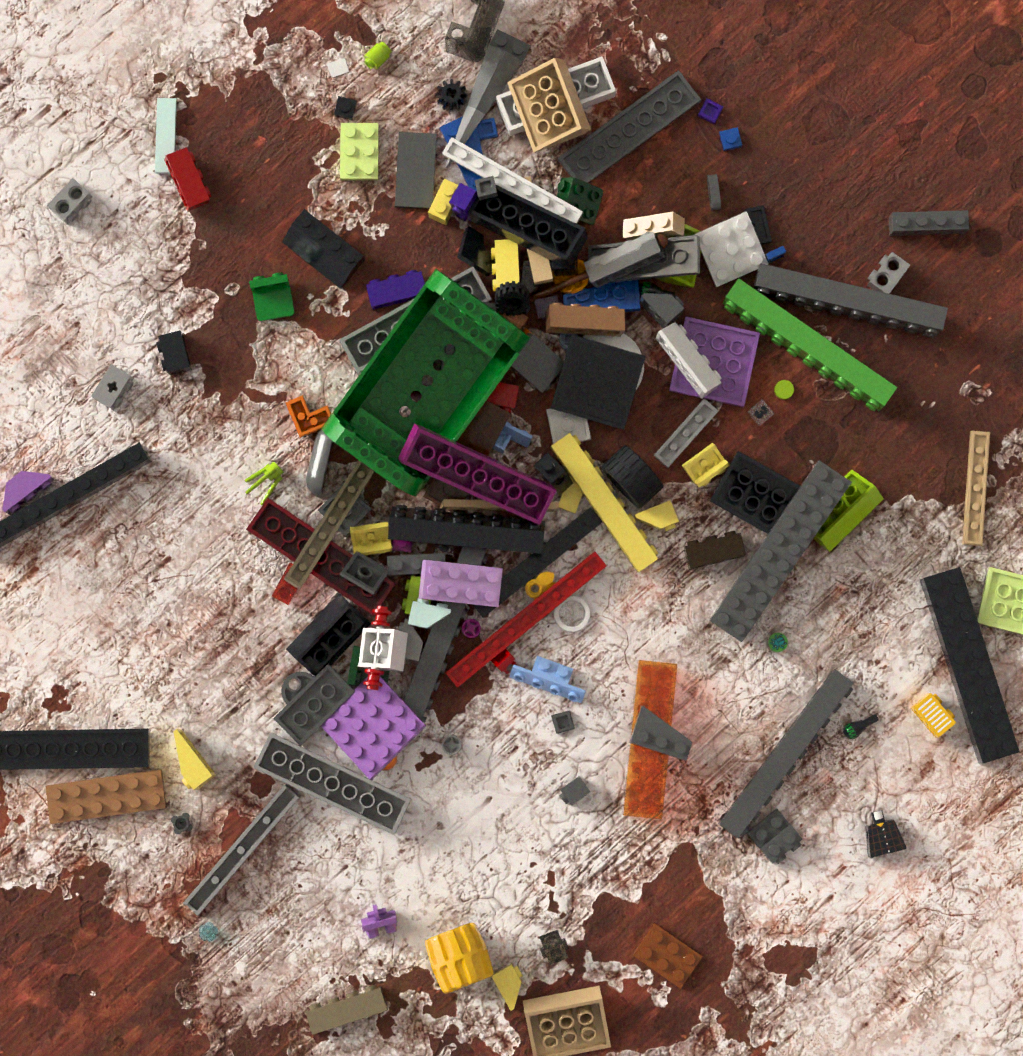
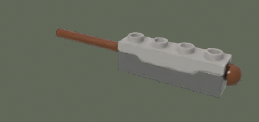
[529,231,668,303]

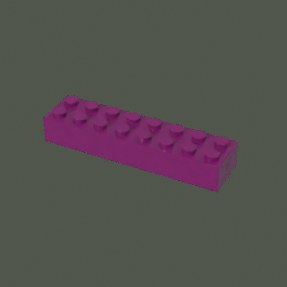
[398,424,557,525]

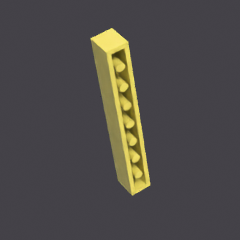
[550,433,658,572]

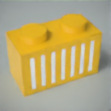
[910,693,956,738]

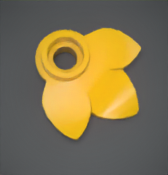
[525,572,555,600]

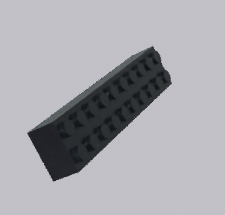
[920,567,1020,764]

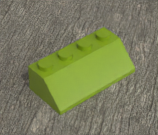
[813,470,884,552]

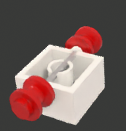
[358,606,408,691]

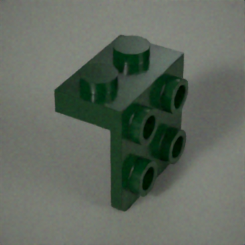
[556,177,603,225]

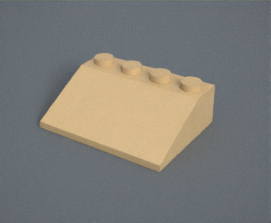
[507,58,591,153]
[523,986,611,1056]

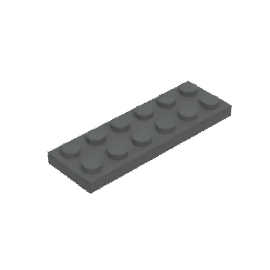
[588,235,700,284]

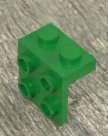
[249,272,295,321]

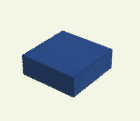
[477,118,498,141]
[765,246,786,264]

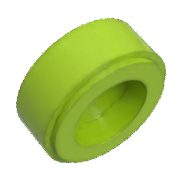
[774,380,794,400]

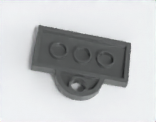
[273,664,355,746]

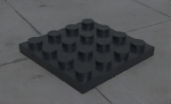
[551,334,646,430]

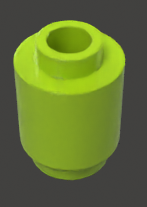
[364,41,392,70]

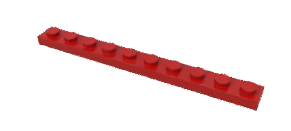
[446,551,607,688]

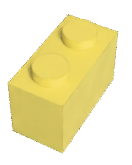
[428,179,458,225]

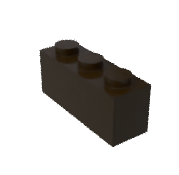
[683,531,746,570]

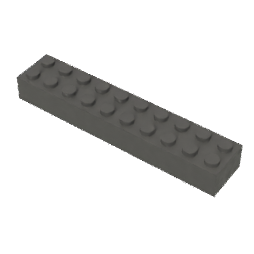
[753,263,948,338]
[710,460,852,642]

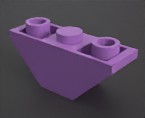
[2,471,54,514]

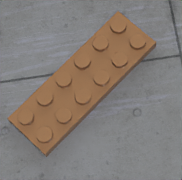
[45,769,167,824]

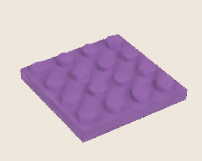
[669,317,760,408]
[321,676,427,780]

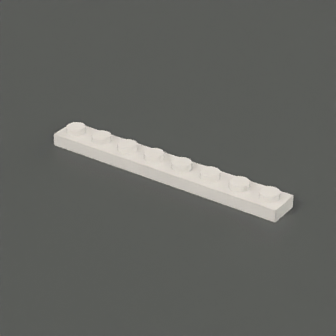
[442,137,583,224]

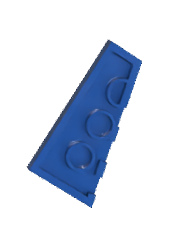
[440,116,483,191]
[563,280,640,312]

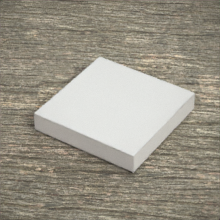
[546,409,591,444]

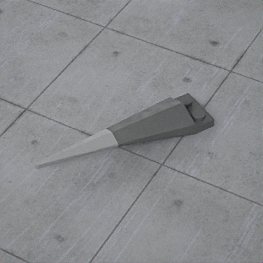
[446,29,531,169]

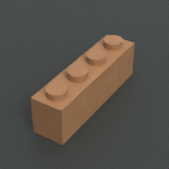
[546,303,625,337]

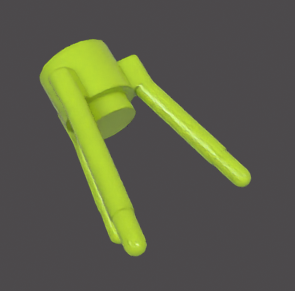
[245,461,284,505]

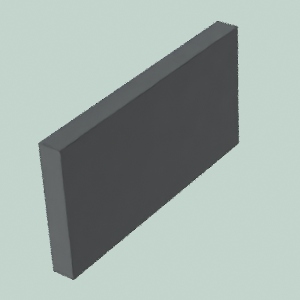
[395,132,437,209]

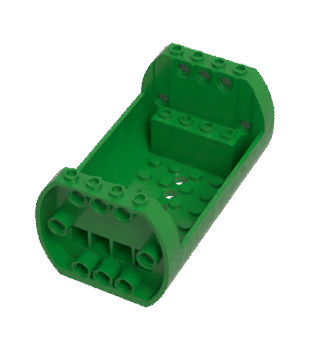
[322,269,531,497]

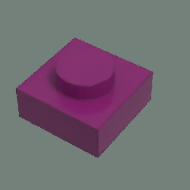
[392,540,412,553]

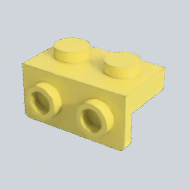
[682,443,730,487]
[350,522,392,556]

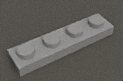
[654,398,718,468]

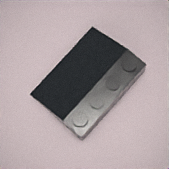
[710,450,801,534]

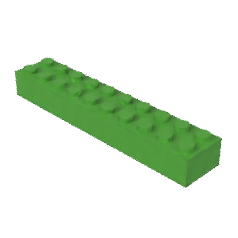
[722,278,898,412]

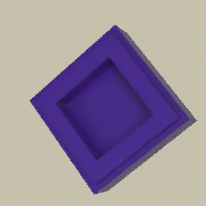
[698,98,723,124]

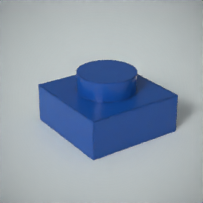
[719,127,742,151]

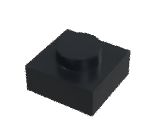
[334,96,357,120]

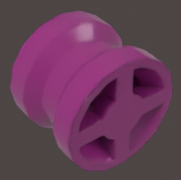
[462,619,481,639]

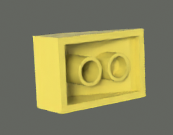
[173,729,216,790]

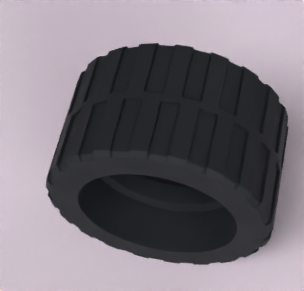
[602,445,663,508]

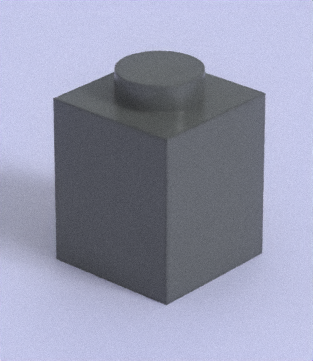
[559,776,590,806]

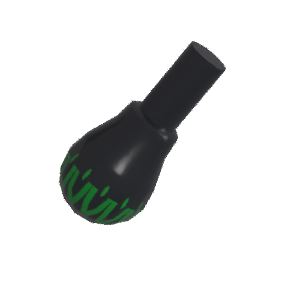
[639,282,675,298]
[843,714,879,739]

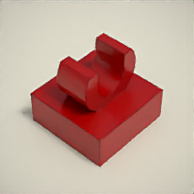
[491,649,517,674]

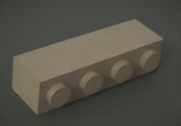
[305,984,388,1035]

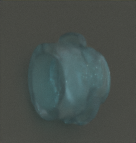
[199,922,218,942]

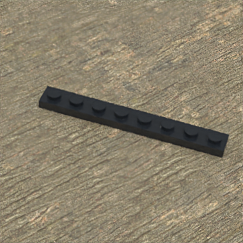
[473,507,602,618]

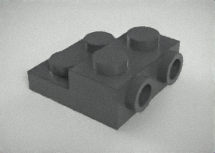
[747,809,803,864]

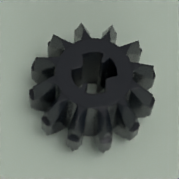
[435,79,468,112]

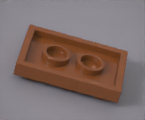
[632,923,703,989]

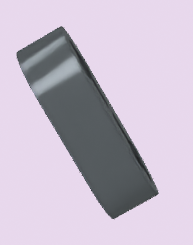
[707,174,721,210]

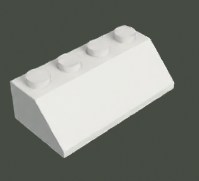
[656,322,722,399]

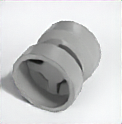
[442,735,462,755]

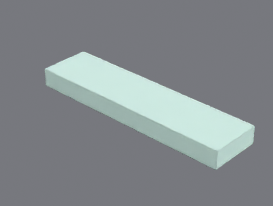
[155,98,177,174]

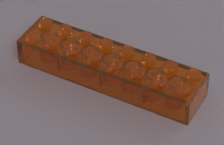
[622,660,678,819]

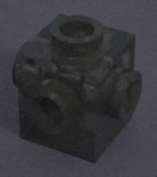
[539,930,569,965]

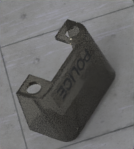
[445,0,505,62]

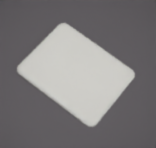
[327,58,349,77]

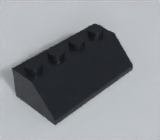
[282,209,365,289]
[286,593,371,676]

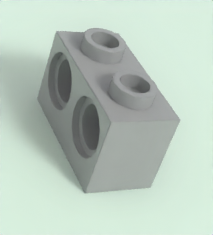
[47,178,92,224]
[867,252,910,294]

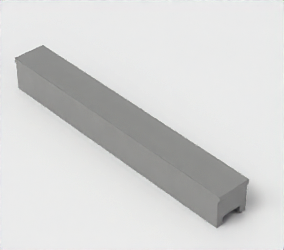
[183,784,301,916]

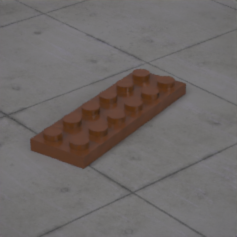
[423,400,511,513]

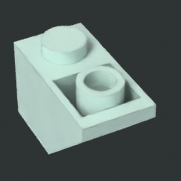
[408,599,451,629]

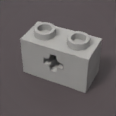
[91,364,134,411]

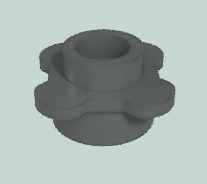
[171,813,193,834]

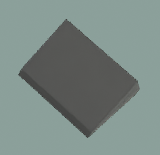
[340,551,390,596]

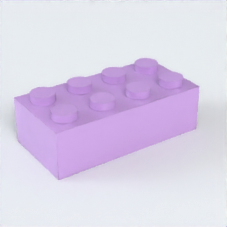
[418,560,503,607]

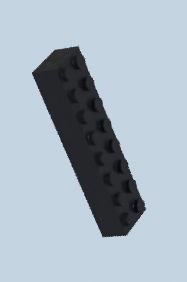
[388,505,545,554]

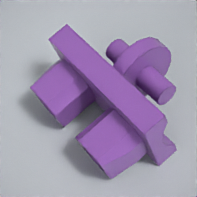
[361,904,397,939]

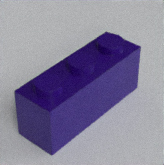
[366,270,425,310]

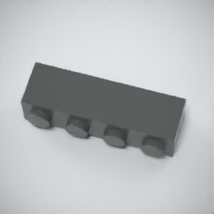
[889,210,969,236]

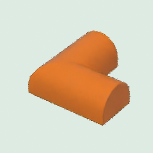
[285,395,331,438]

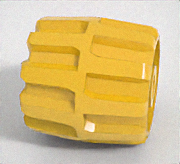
[425,923,494,994]

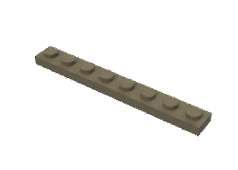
[283,461,374,590]

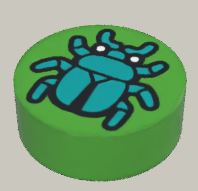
[768,633,788,652]

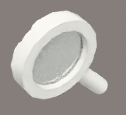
[554,593,590,632]

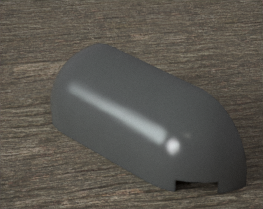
[306,429,334,498]

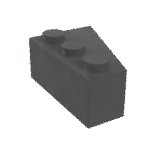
[629,705,692,761]

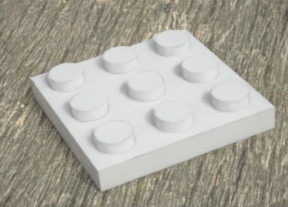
[694,212,768,287]

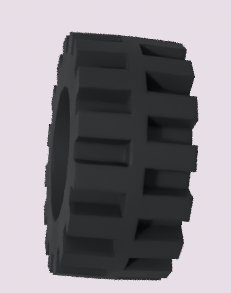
[495,281,530,316]

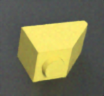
[634,500,679,531]
[491,963,523,1011]

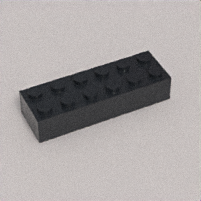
[468,185,588,269]

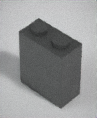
[510,333,564,393]

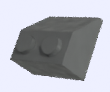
[640,293,684,328]

